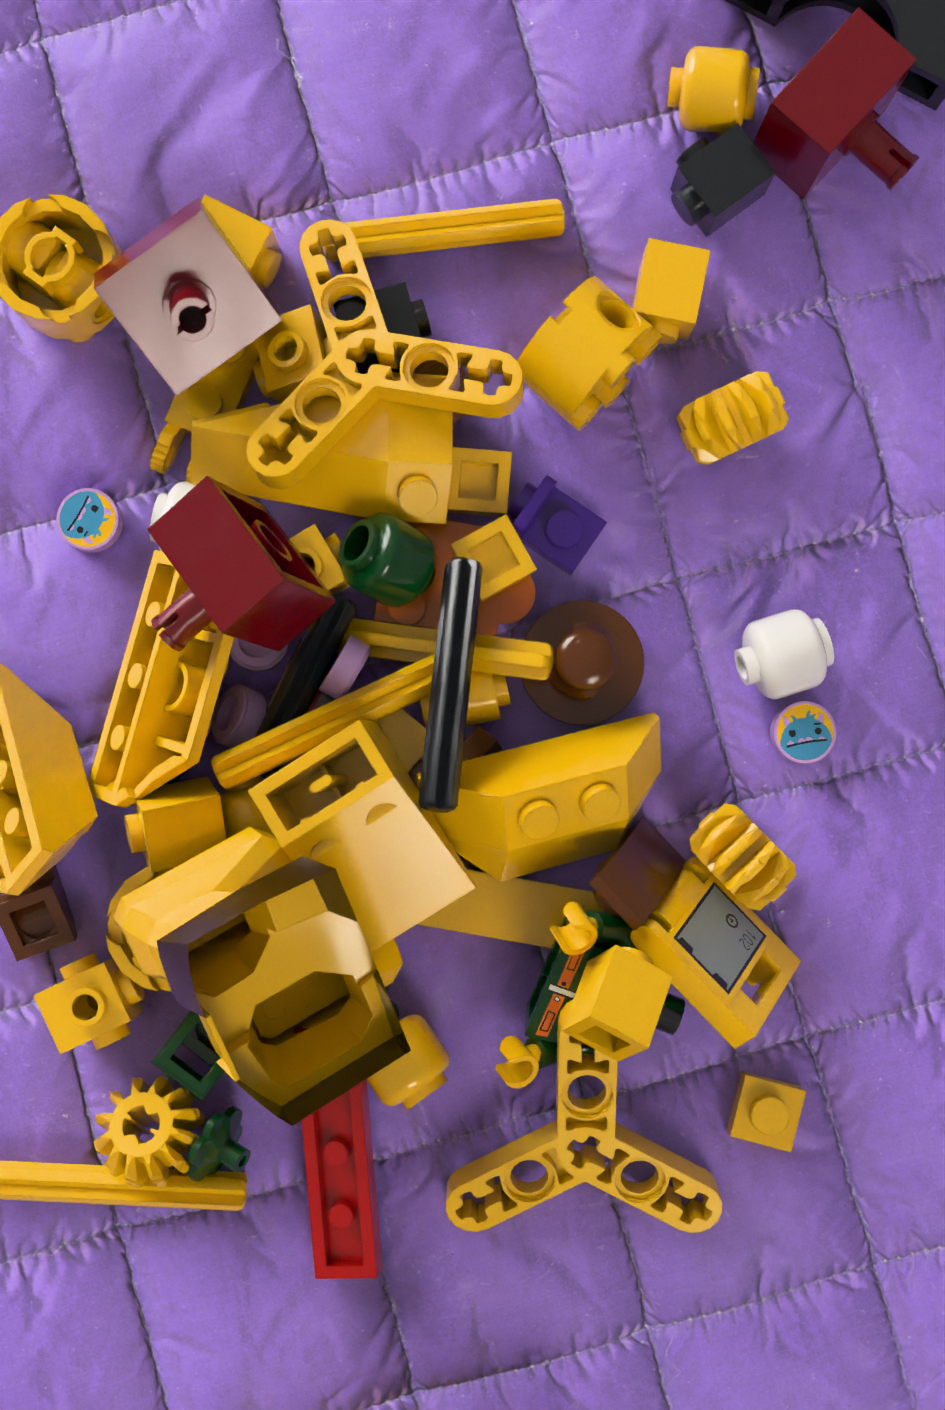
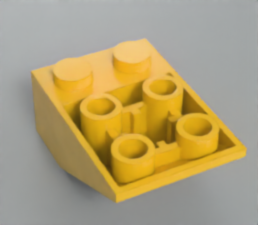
[248,719,477,953]

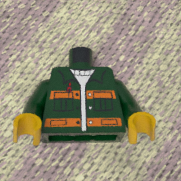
[495,901,685,1089]

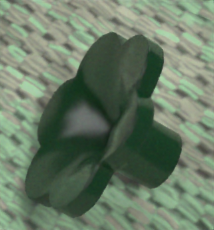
[187,1106,251,1182]

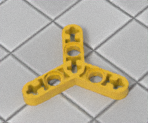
[246,219,524,489]
[446,1000,722,1233]

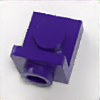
[508,475,607,576]

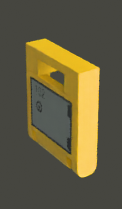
[630,857,801,1049]

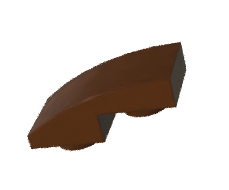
[589,816,686,931]

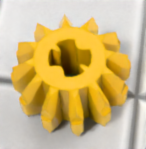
[676,371,789,465]
[689,803,797,911]
[93,1076,205,1188]

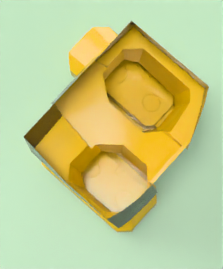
[113,827,411,1126]

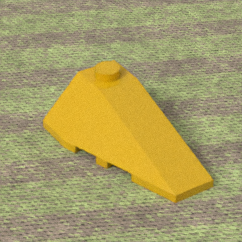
[190,372,453,524]

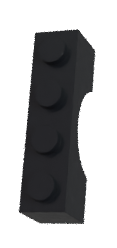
[724,0,945,111]

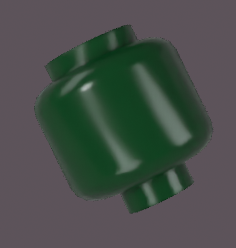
[339,513,436,608]

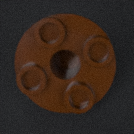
[521,601,644,725]

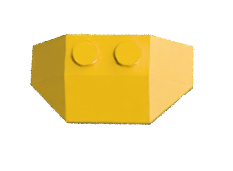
[88,550,234,808]
[0,664,98,896]
[416,712,661,882]

